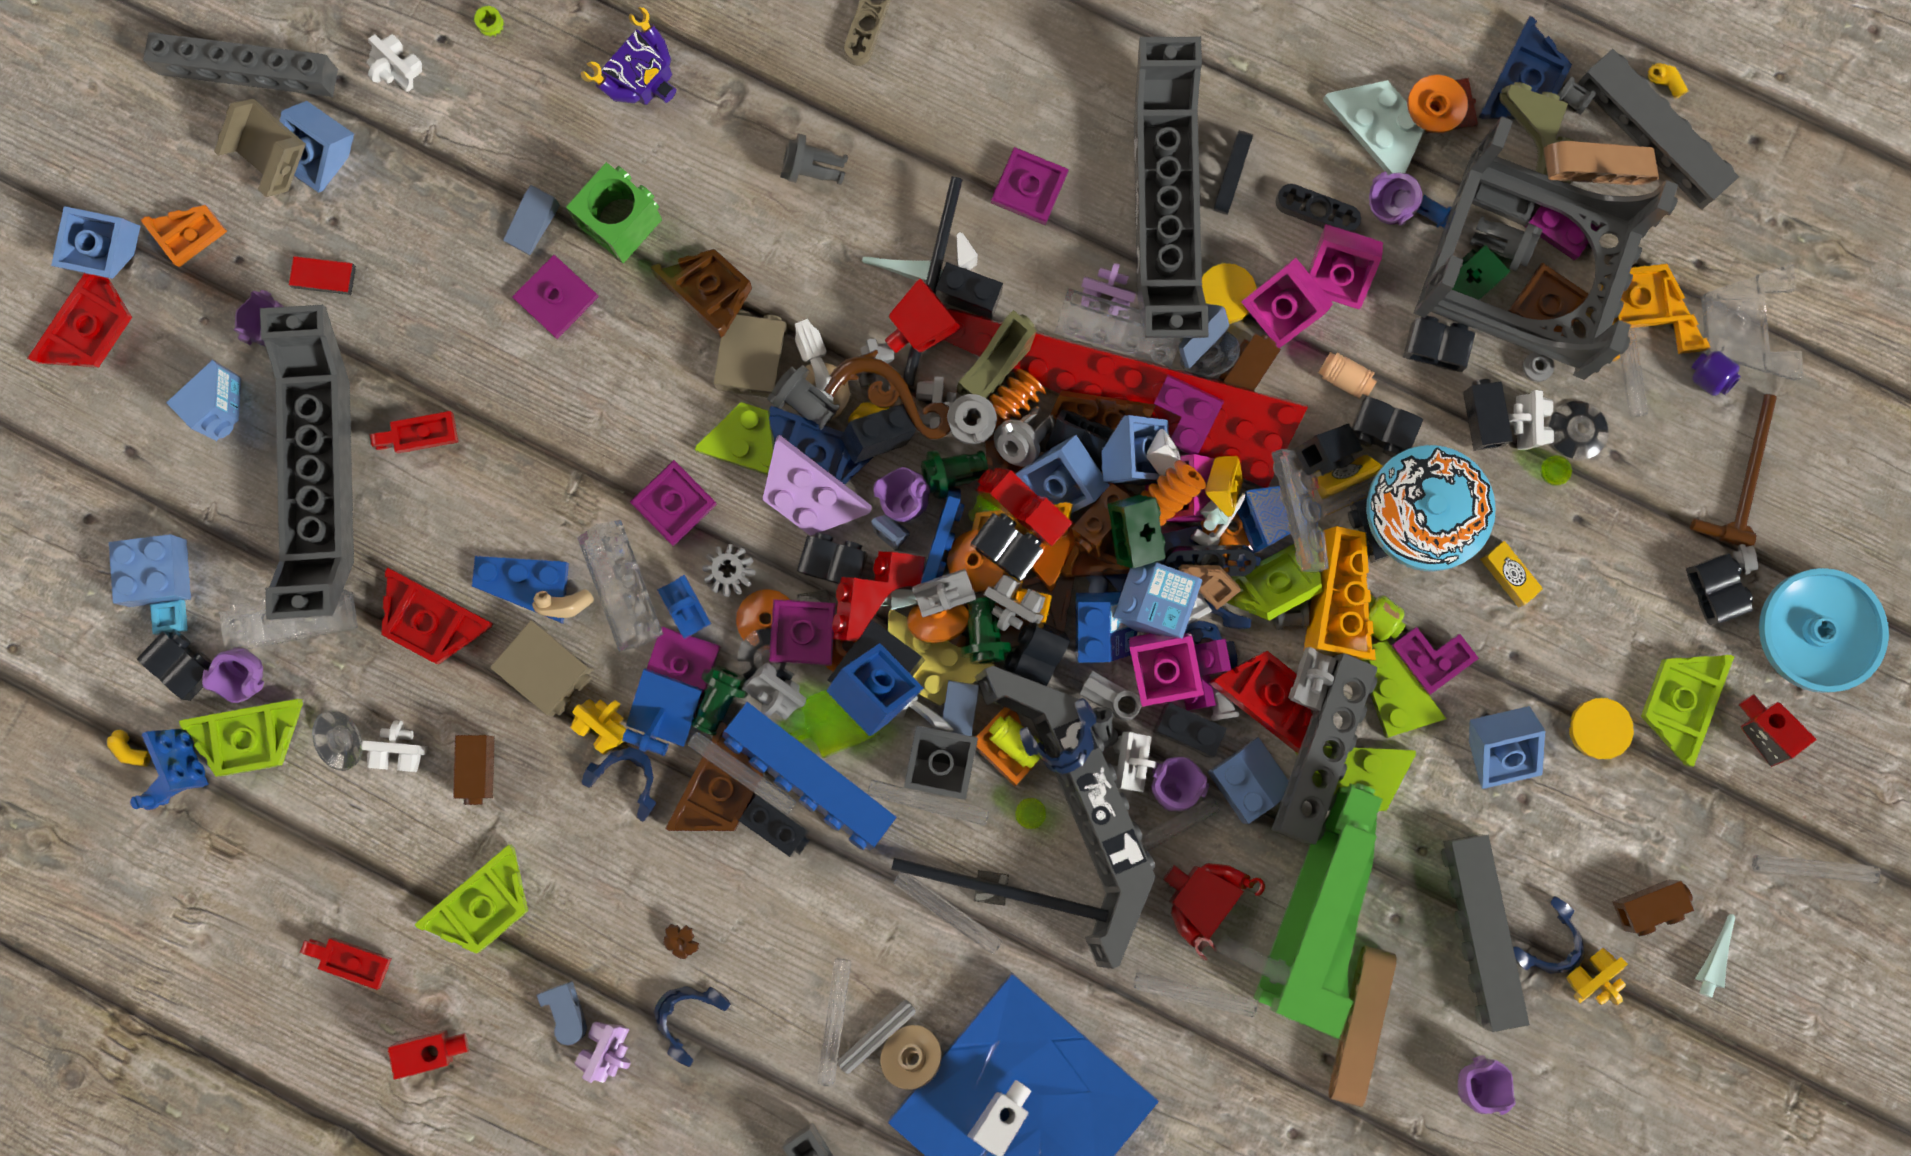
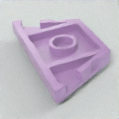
[762,435,872,536]

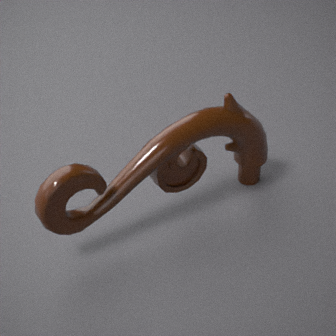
[823,350,951,439]

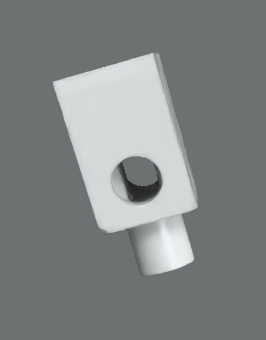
[967,1080,1031,1156]

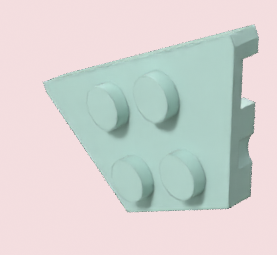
[1323,80,1424,175]

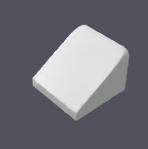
[957,232,978,270]
[1146,429,1180,476]

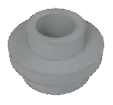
[1523,352,1554,382]
[1733,544,1758,575]

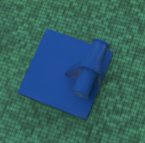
[622,668,703,756]
[130,729,208,810]

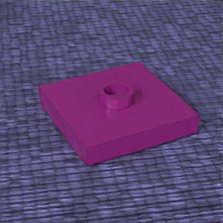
[991,147,1069,226]
[512,255,599,339]
[630,460,717,546]
[769,599,836,666]
[646,626,721,705]

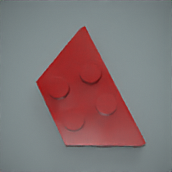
[27,273,132,368]
[381,567,494,665]
[1209,650,1312,753]

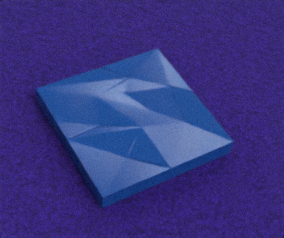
[888,972,1159,1156]

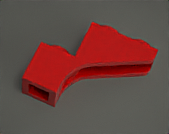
[975,468,1072,546]
[832,551,925,641]

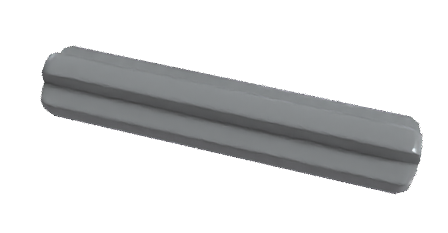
[837,1000,916,1074]

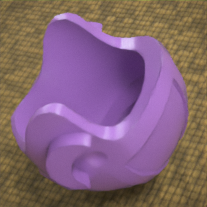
[1369,171,1422,226]
[234,290,284,346]
[874,467,930,522]
[202,647,264,703]
[1151,757,1209,812]
[1457,1055,1516,1115]

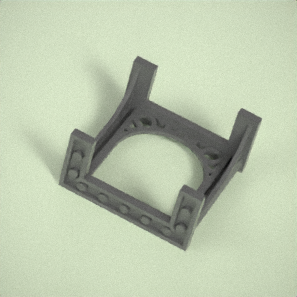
[1413,116,1678,380]

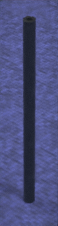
[903,176,963,386]
[891,858,1109,922]

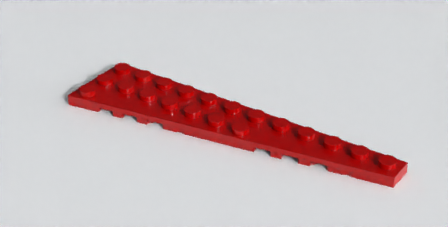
[943,308,1308,488]

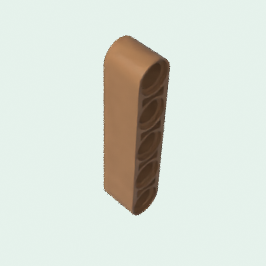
[1543,141,1659,185]
[1328,945,1397,1107]

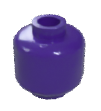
[1691,351,1741,396]

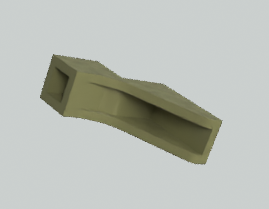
[1500,82,1574,184]
[956,310,1037,400]

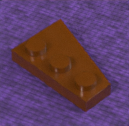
[1050,390,1156,430]

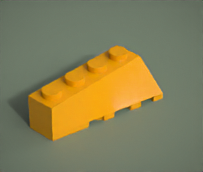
[1303,526,1376,661]

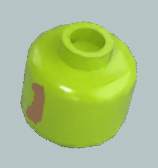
[1369,595,1406,641]

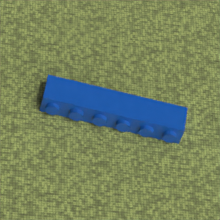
[722,702,897,851]

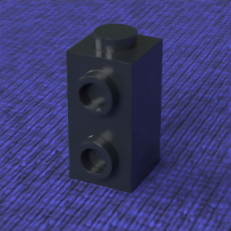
[1463,379,1513,451]
[1294,423,1363,476]
[738,795,811,857]

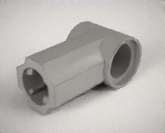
[1079,671,1141,721]

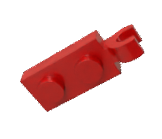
[370,411,459,454]
[300,938,392,990]

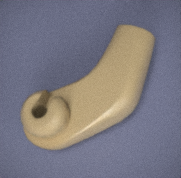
[532,589,594,618]

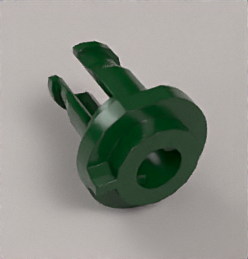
[921,450,988,499]
[961,597,1011,664]
[691,665,748,736]

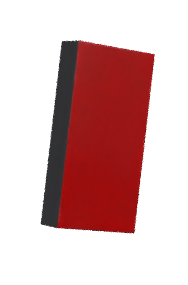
[288,256,356,295]

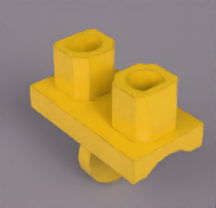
[570,699,626,755]
[1566,948,1628,1005]

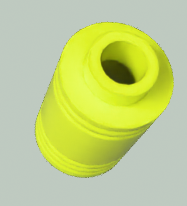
[988,715,1046,769]

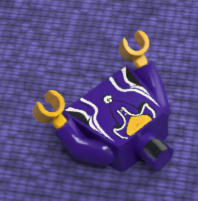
[581,7,676,105]

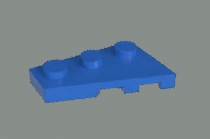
[921,487,965,583]
[472,556,569,624]

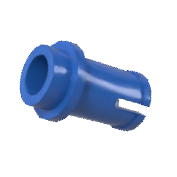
[1416,194,1452,228]

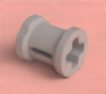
[1211,689,1239,721]

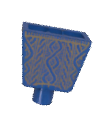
[1237,485,1311,553]

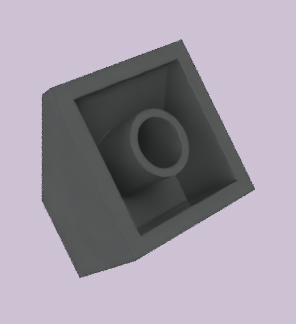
[904,725,978,800]

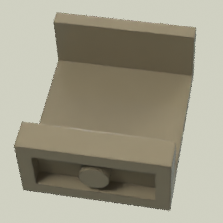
[214,99,306,197]
[713,311,788,398]
[490,620,594,717]

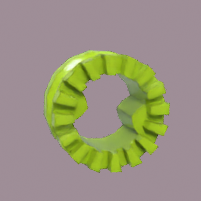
[474,6,504,37]

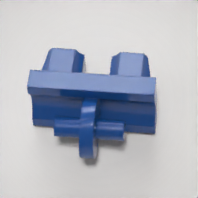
[657,575,712,639]

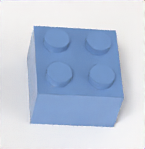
[109,534,191,607]

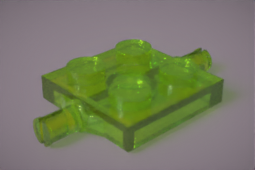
[789,689,880,759]

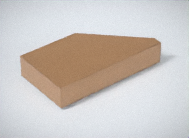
[1178,565,1241,610]

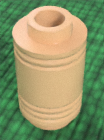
[1318,352,1377,399]

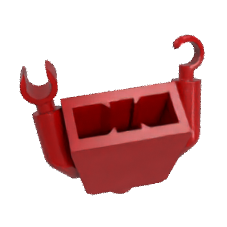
[1163,863,1265,961]

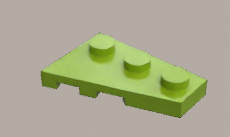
[1359,640,1447,738]

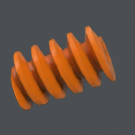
[989,369,1046,431]
[1140,460,1206,526]

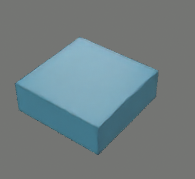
[150,600,188,635]

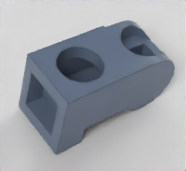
[537,981,587,1045]

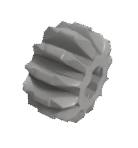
[702,544,755,597]

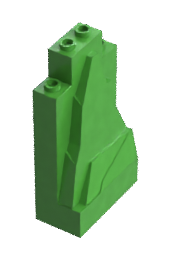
[1254,783,1383,1039]

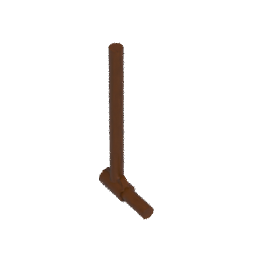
[1690,394,1777,547]

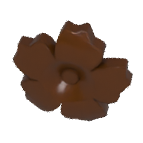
[663,923,699,959]

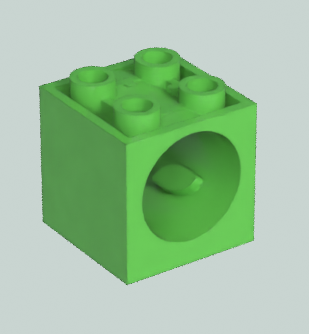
[566,162,662,264]

